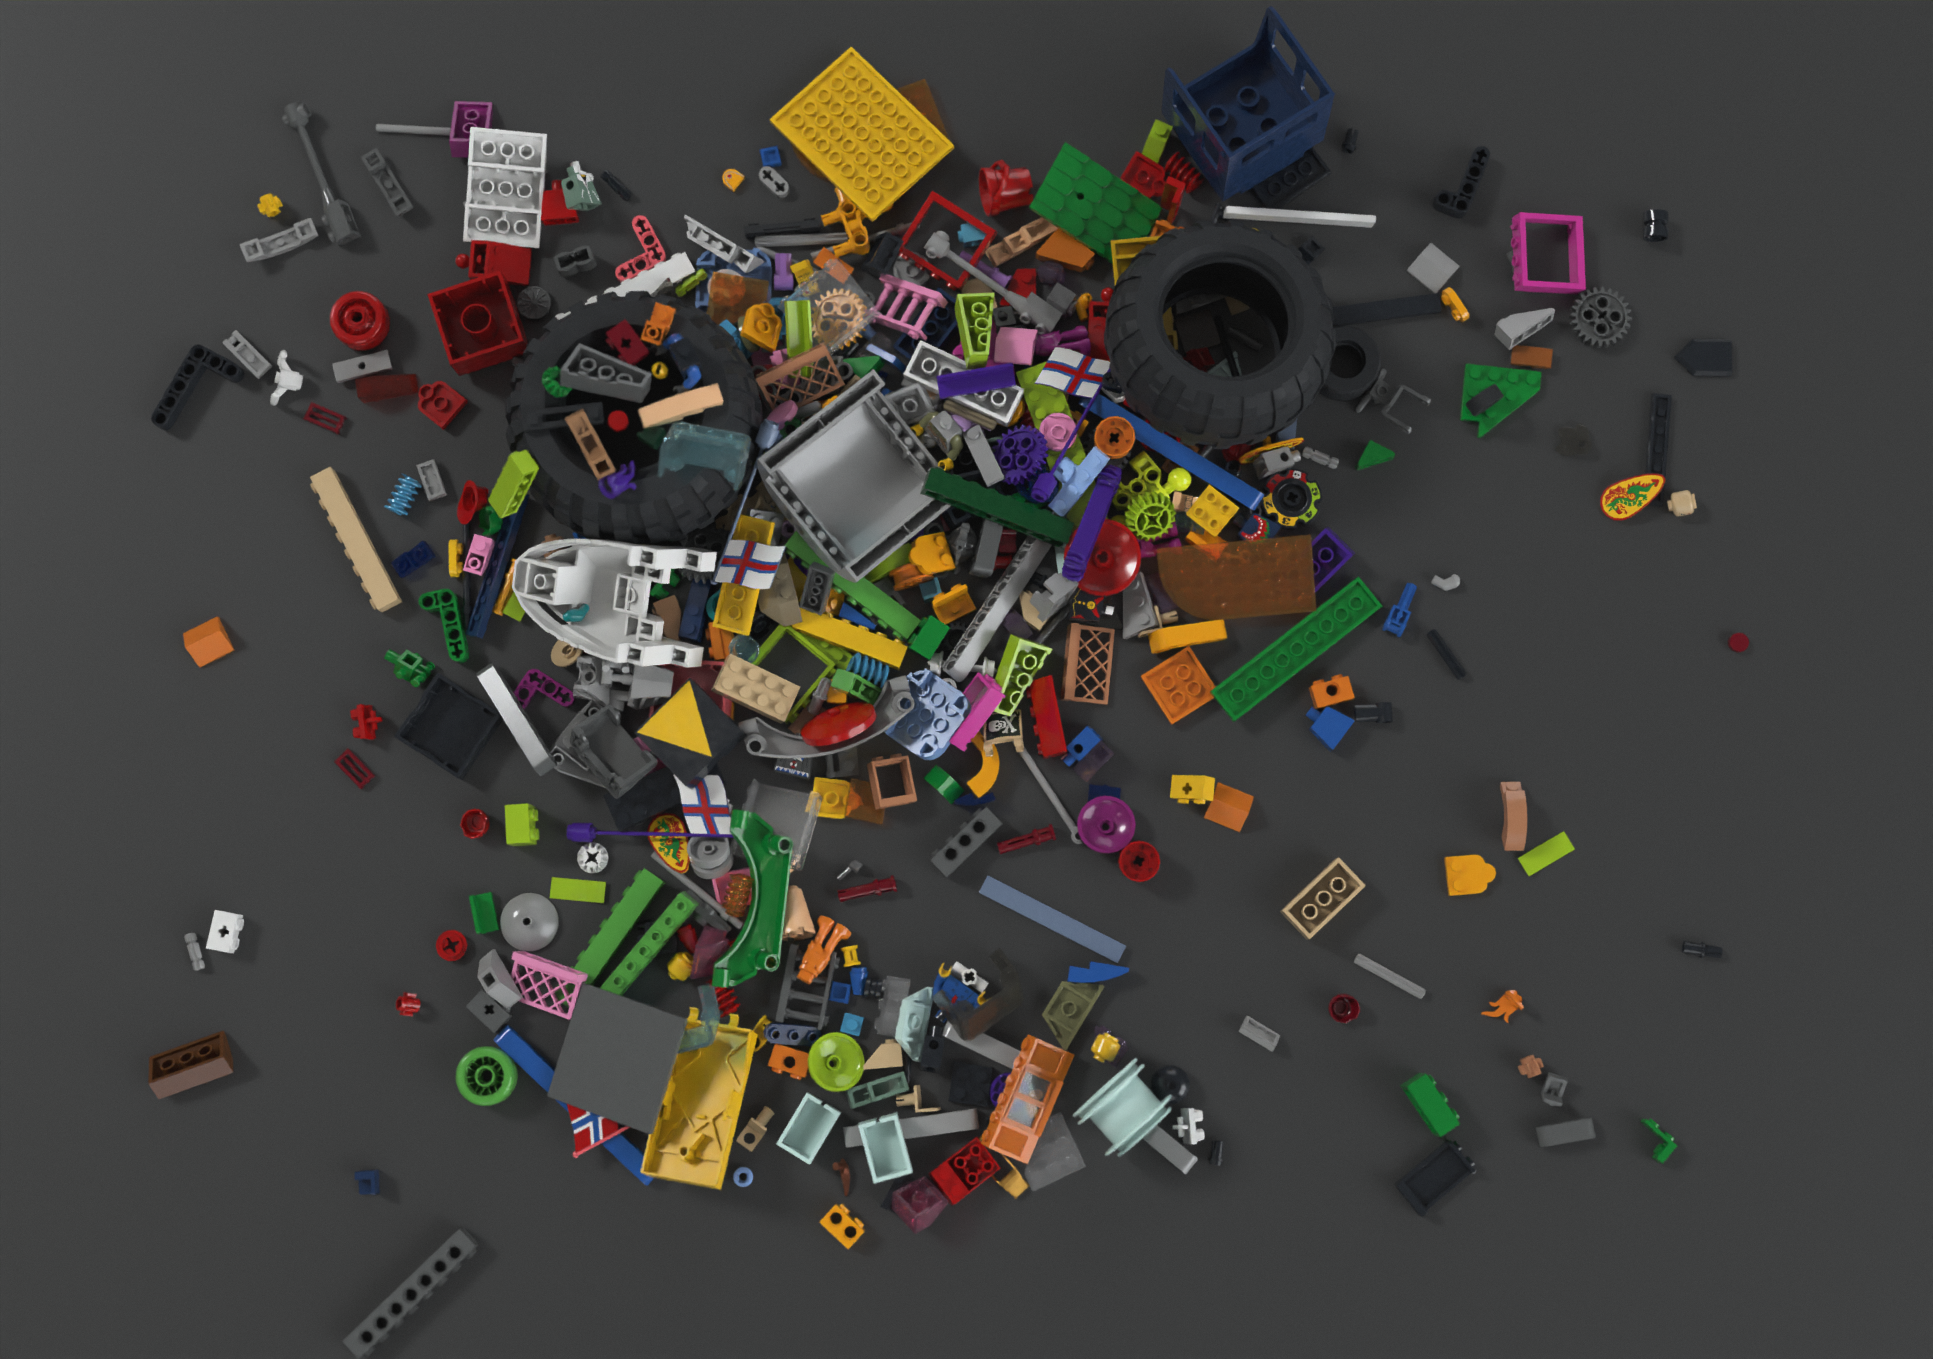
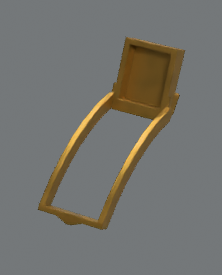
[979,1135,1030,1199]

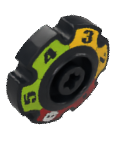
[1260,468,1322,530]

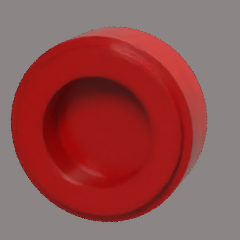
[608,411,629,432]

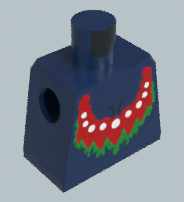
[1233,513,1282,558]

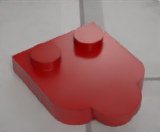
[1120,151,1166,199]
[418,381,468,430]

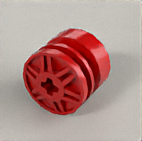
[1118,840,1160,882]

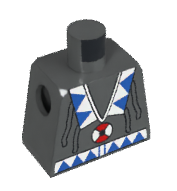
[774,733,812,780]

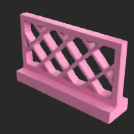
[511,951,588,1020]

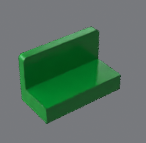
[469,892,500,934]

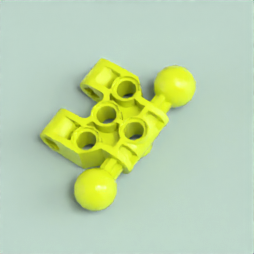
[1110,450,1192,526]

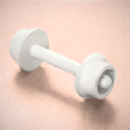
[927,651,997,677]

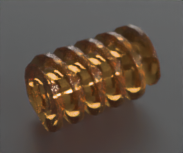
[722,874,753,917]

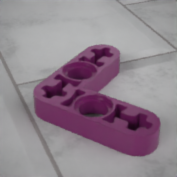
[513,669,576,710]

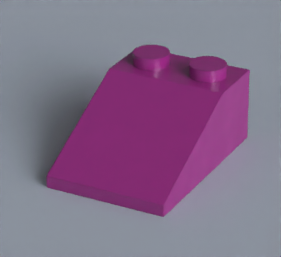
[449,101,493,158]

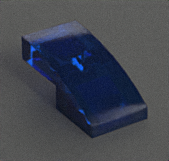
[954,792,996,807]

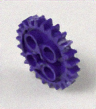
[993,424,1049,485]

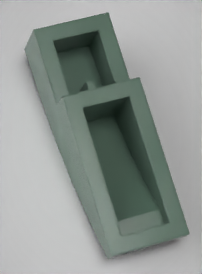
[845,1071,909,1109]

